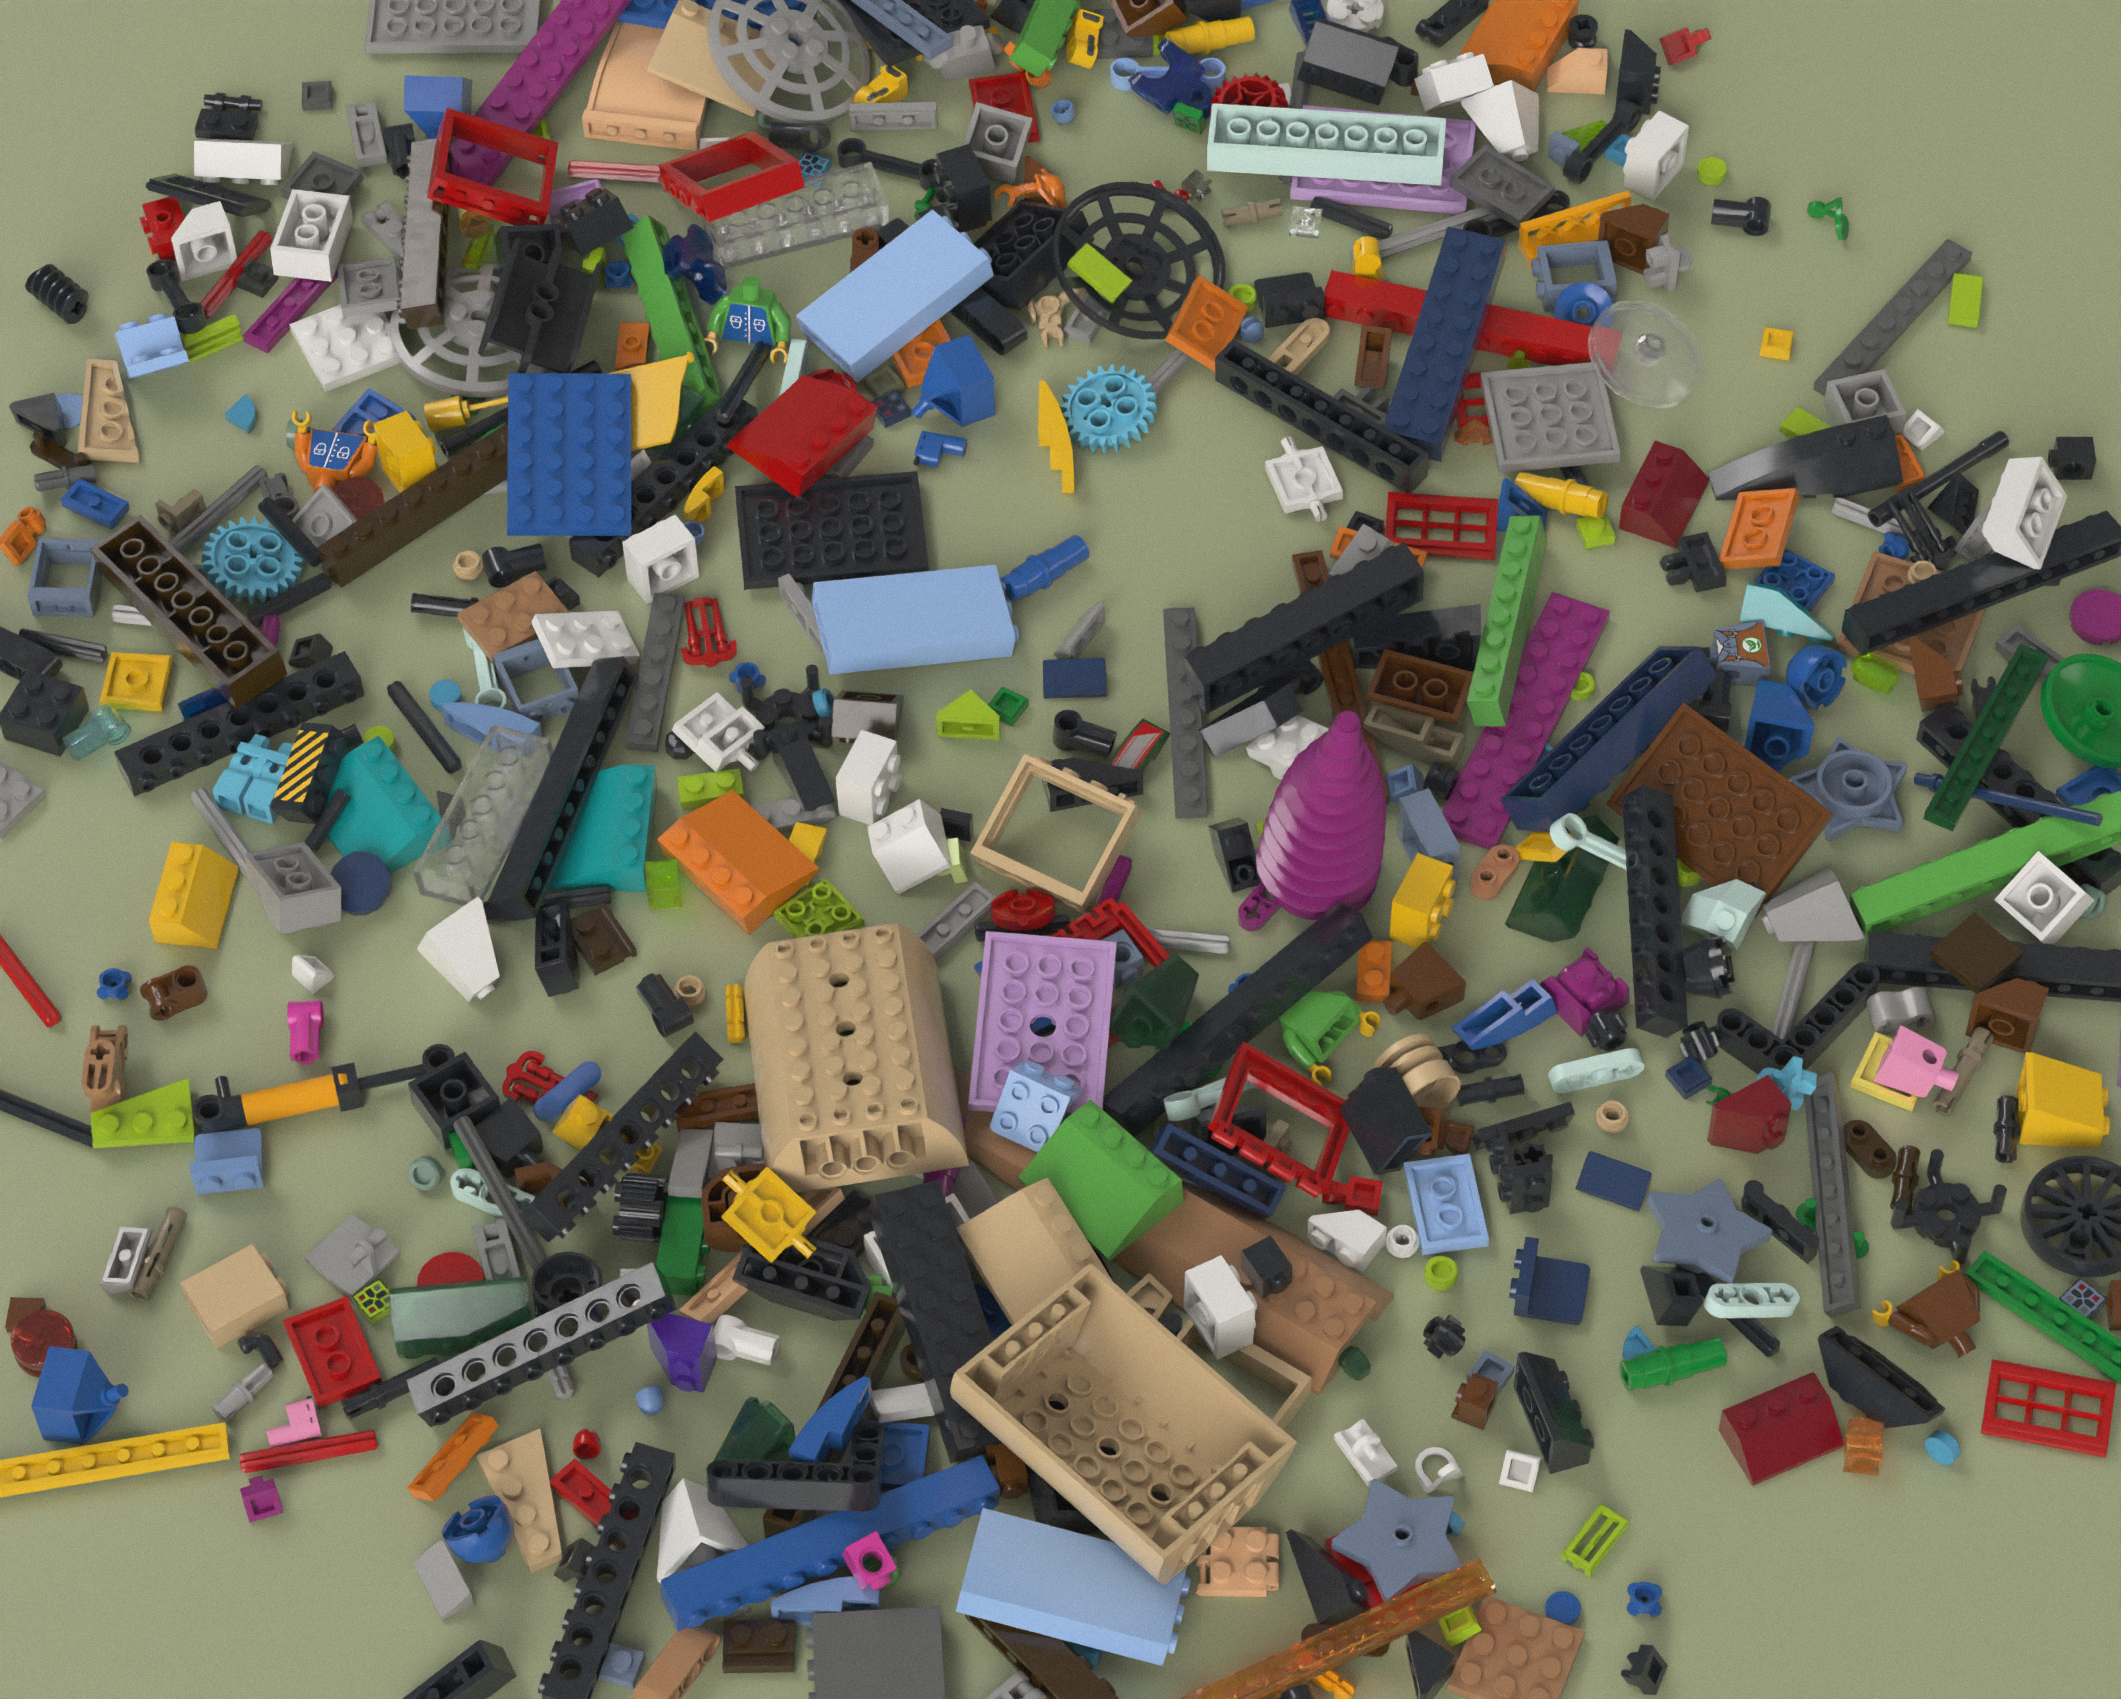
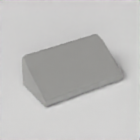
[1053,601,1105,659]
[951,1160,999,1219]
[100,1226,153,1295]
[413,1540,474,1620]

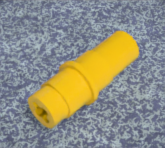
[1165,16,1255,57]
[1514,472,1608,518]

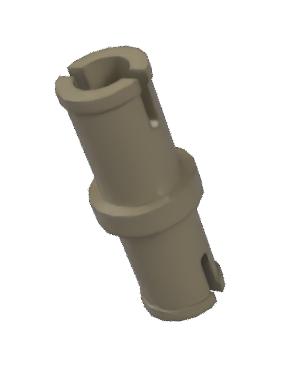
[1221,197,1283,228]

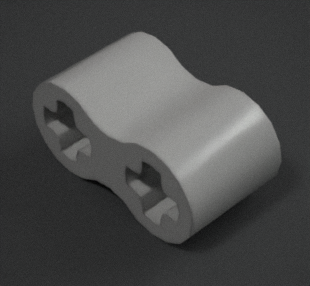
[1866,987,1935,1035]

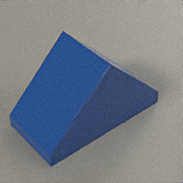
[1497,478,1548,532]

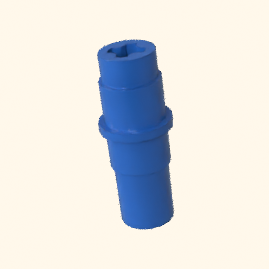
[1001,535,1090,602]

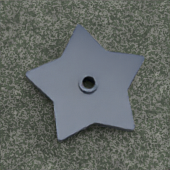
[1790,737,1908,841]
[1646,1179,1772,1284]
[1331,1479,1463,1604]

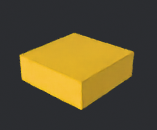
[1759,327,1794,361]

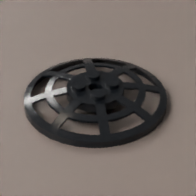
[1052,182,1225,340]

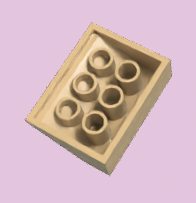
[646,0,775,117]
[955,1177,1113,1326]

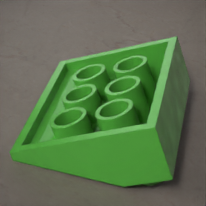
[1018,1099,1184,1262]

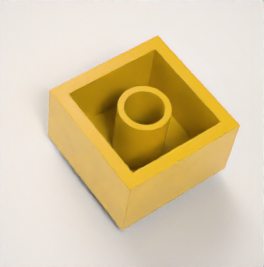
[373,411,439,493]
[1389,853,1456,948]

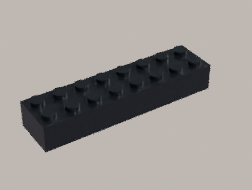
[1185,542,1424,715]
[867,1180,1002,1463]

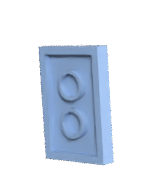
[1403,1154,1489,1255]

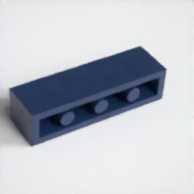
[1149,1123,1287,1219]

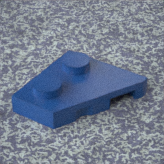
[332,388,416,439]

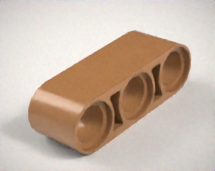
[632,1625,721,1699]

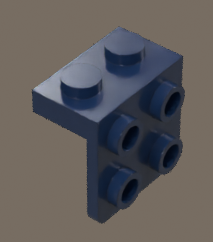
[1509,1237,1590,1325]

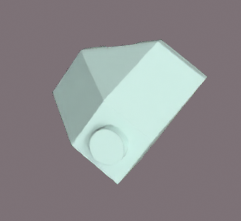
[1681,879,1766,951]

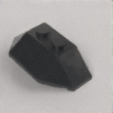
[732,1235,872,1321]
[1817,1326,1946,1428]

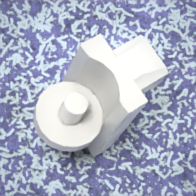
[1334,1419,1397,1487]

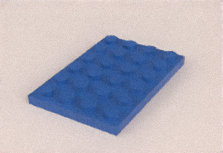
[507,373,631,536]

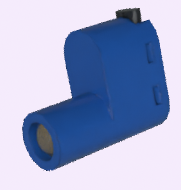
[913,431,967,468]

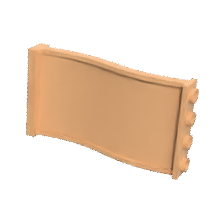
[582,21,708,151]

